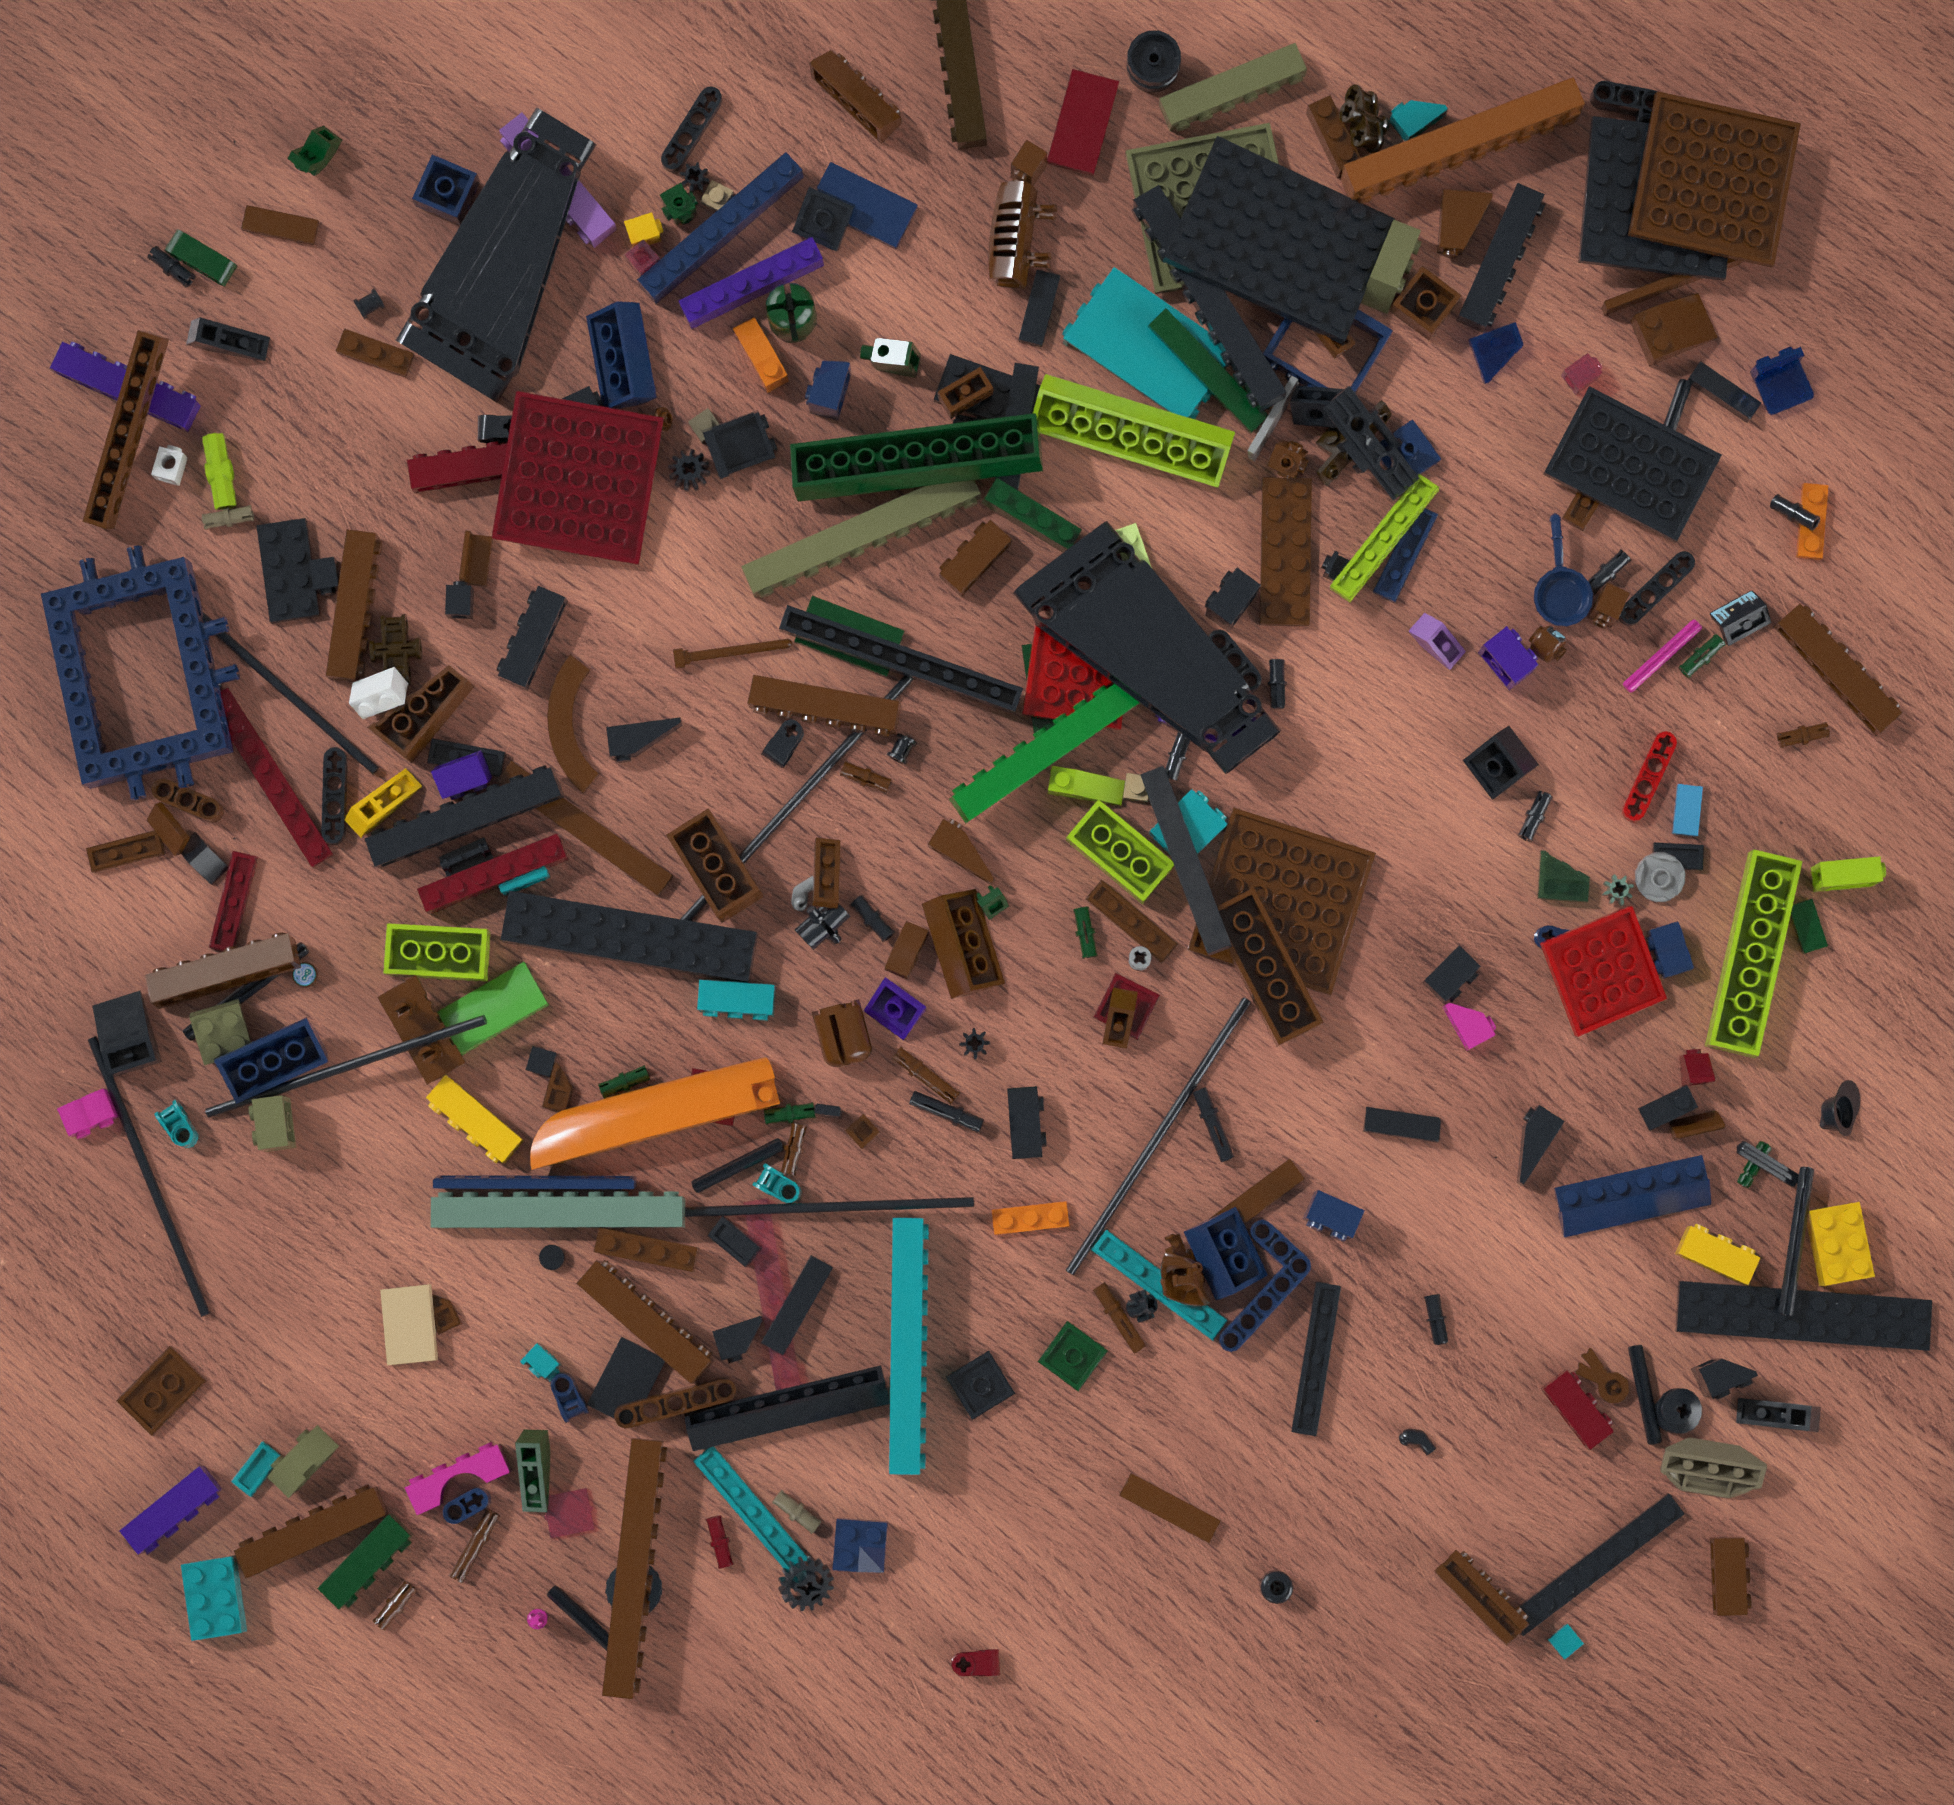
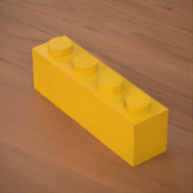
[426,1075,524,1164]

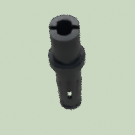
[1193,1087,1234,1162]
[909,1091,984,1133]

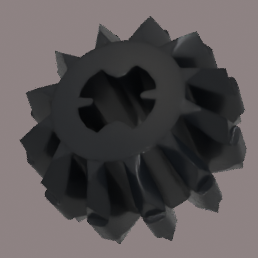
[668,449,711,492]

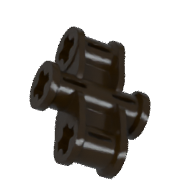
[1339,84,1389,154]
[369,614,422,685]

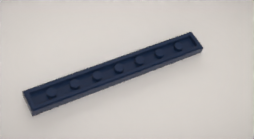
[433,1175,637,1189]

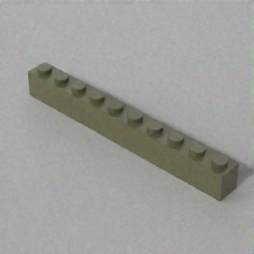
[741,480,981,598]

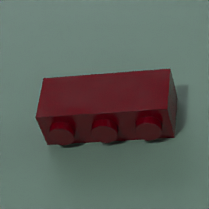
[1540,1370,1614,1450]

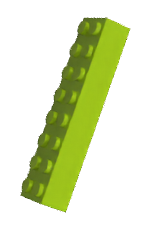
[1033,374,1235,487]
[1705,849,1803,1058]

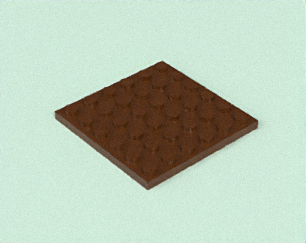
[1628,91,1801,268]
[1188,807,1376,996]

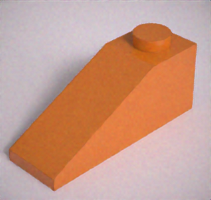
[732,317,789,393]

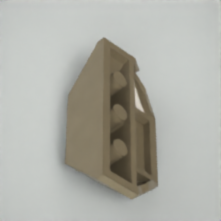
[1660,1437,1767,1498]

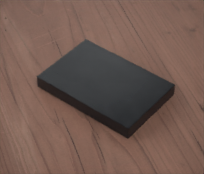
[587,1337,665,1423]

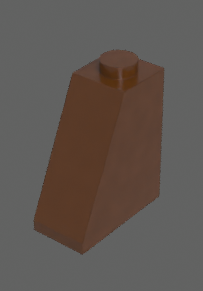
[1437,189,1493,258]

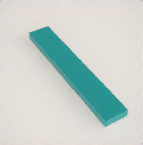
[1091,1230,1228,1341]
[693,1446,808,1569]

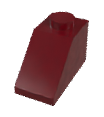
[1679,1049,1715,1086]

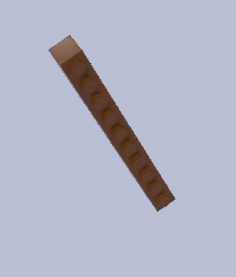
[602,1438,667,1699]

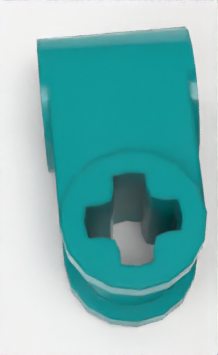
[154,1099,198,1148]
[752,1163,802,1203]

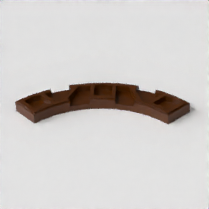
[547,654,599,794]

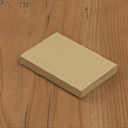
[380,1284,438,1365]

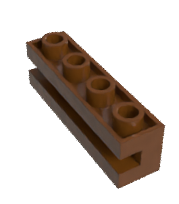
[1434,1550,1529,1646]

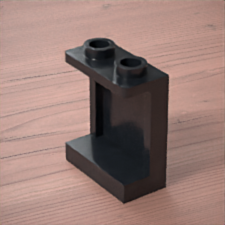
[702,410,778,479]

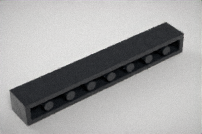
[364,765,565,869]
[684,1365,890,1451]

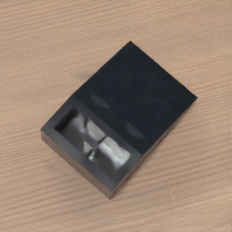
[92,991,162,1077]

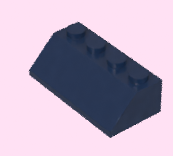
[586,301,657,409]
[214,1017,329,1104]

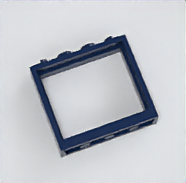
[1263,310,1393,394]

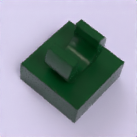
[977,885,1009,920]

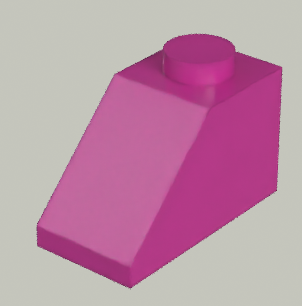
[1442,1003,1496,1051]

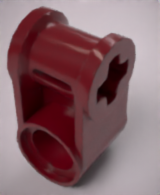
[951,1649,1000,1677]

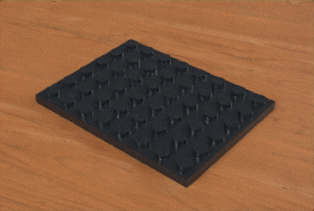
[1163,136,1395,345]

